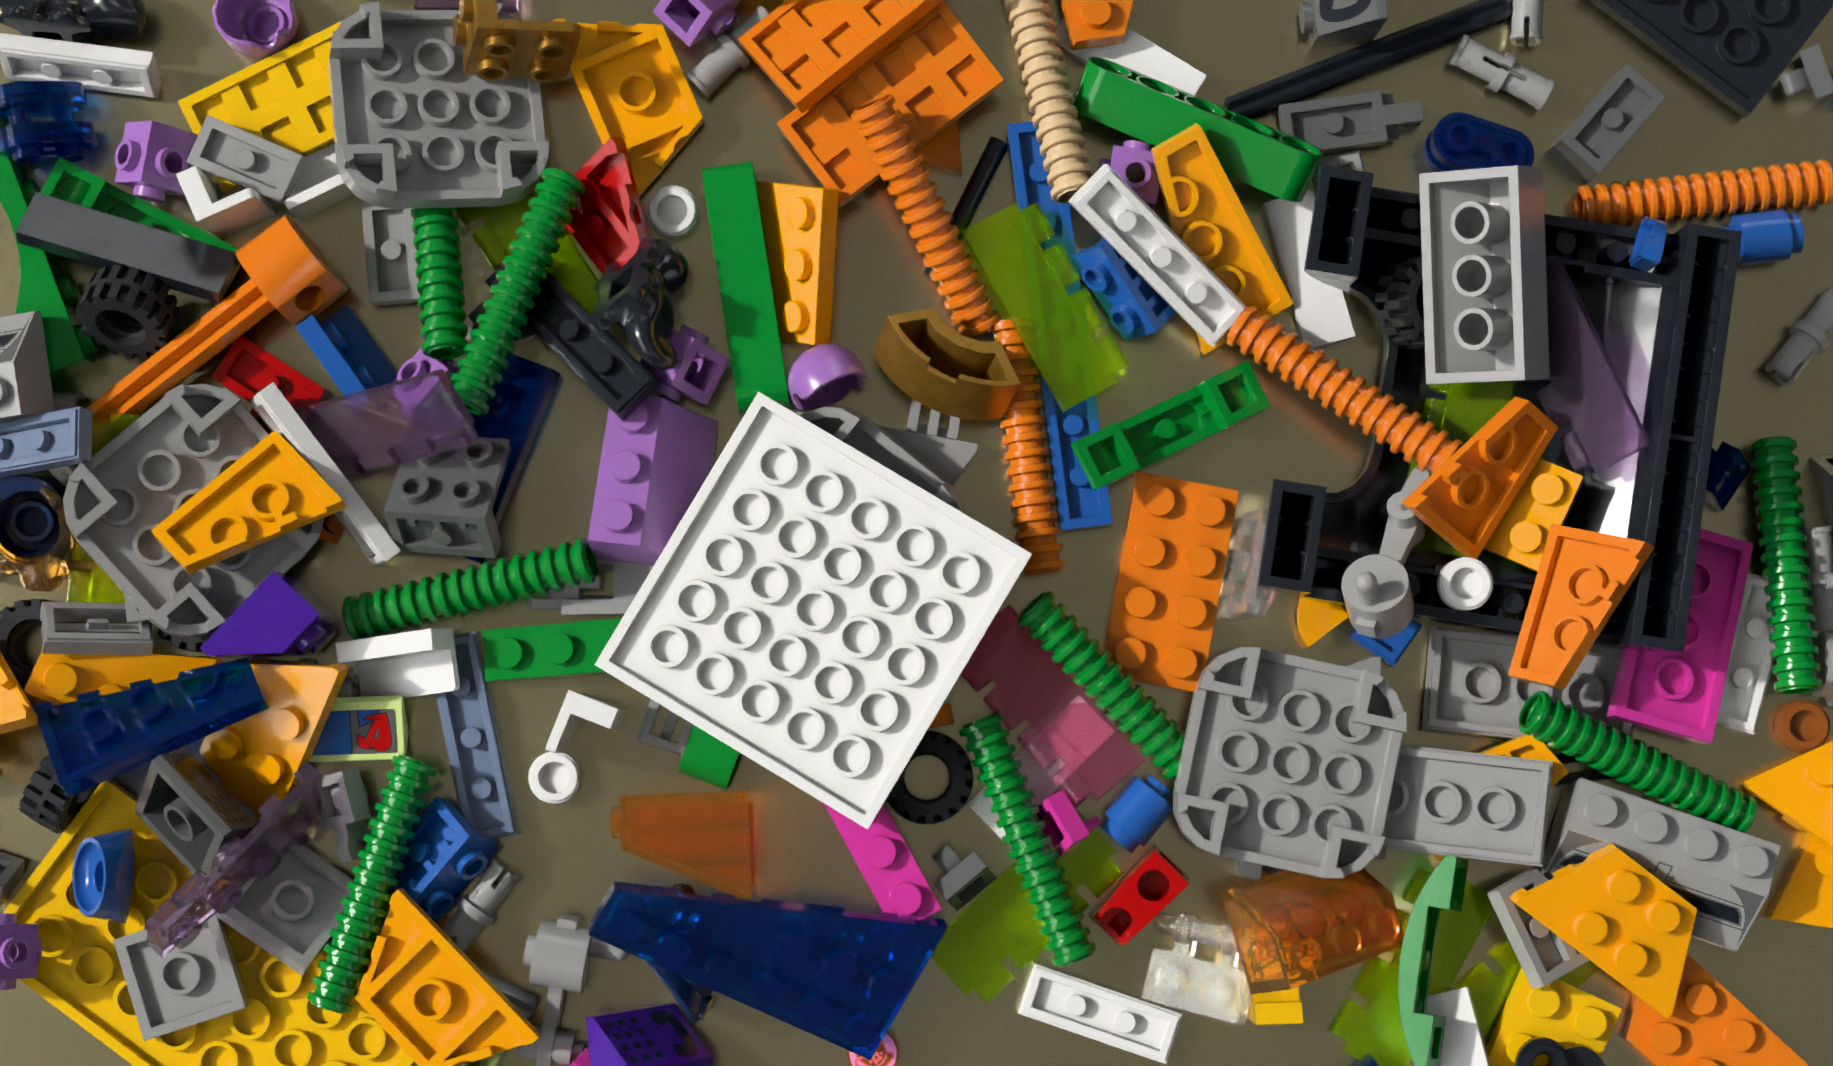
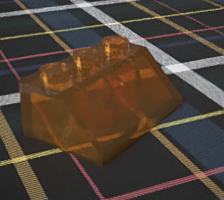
[1220,868,1404,994]

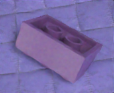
[588,396,718,566]

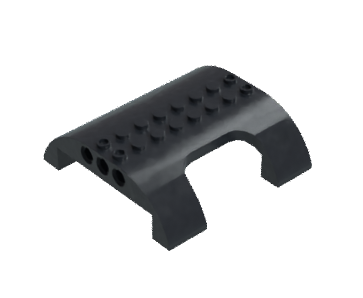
[1257,165,1742,652]

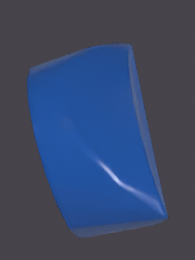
[72,829,134,923]

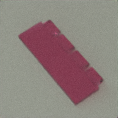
[961,604,1145,806]

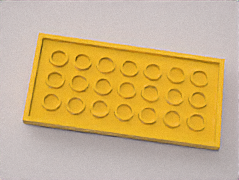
[3,778,414,1066]

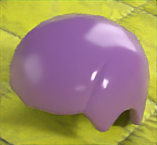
[212,0,299,58]
[787,343,868,410]

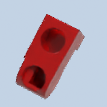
[1090,845,1189,947]

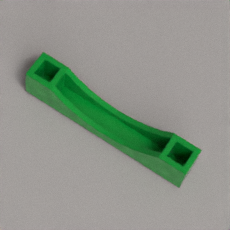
[0,87,99,384]

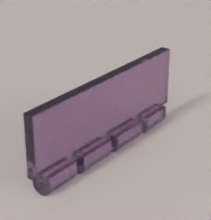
[1531,257,1652,473]
[294,369,478,477]

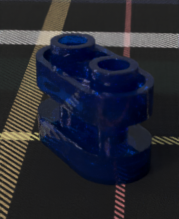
[0,81,98,164]
[1422,112,1534,172]

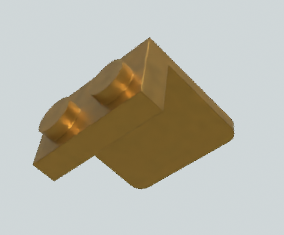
[453,0,581,83]

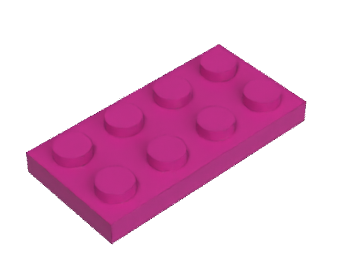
[1607,528,1754,745]

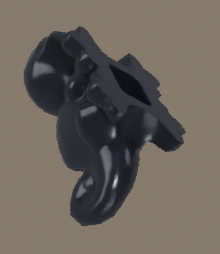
[0,0,146,46]
[588,237,689,370]

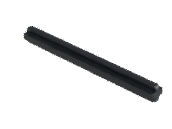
[1224,0,1512,119]

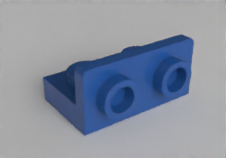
[1072,238,1177,340]
[295,306,398,418]
[389,796,498,922]

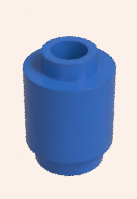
[1723,209,1804,266]
[1100,774,1173,853]

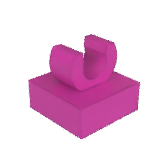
[1037,789,1101,860]

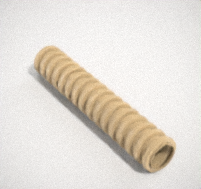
[1004,0,1093,204]

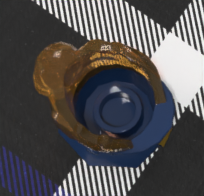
[0,474,81,592]

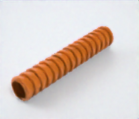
[851,94,1001,338]
[1575,159,1833,226]
[1227,305,1463,474]
[988,318,1065,575]

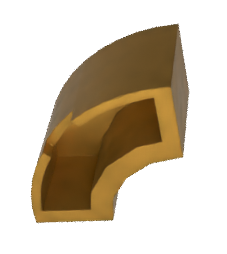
[872,308,1020,421]

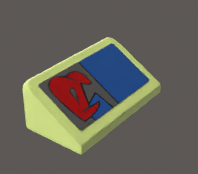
[309,695,409,762]

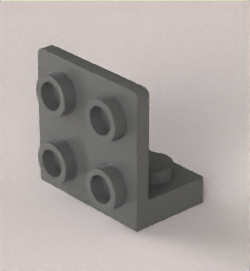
[383,432,511,559]

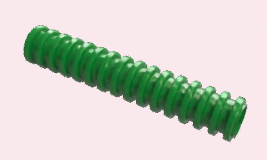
[444,168,586,415]
[411,207,469,360]
[1749,436,1823,694]
[342,538,598,640]
[1017,591,1185,786]
[1519,690,1757,833]
[959,712,1097,967]
[306,754,438,1015]

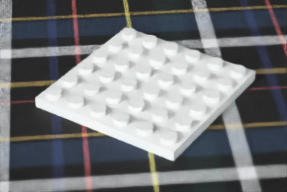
[594,392,1032,829]

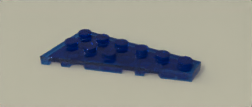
[588,881,948,1060]

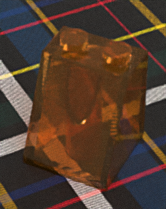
[610,790,756,899]

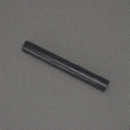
[923,136,1009,278]

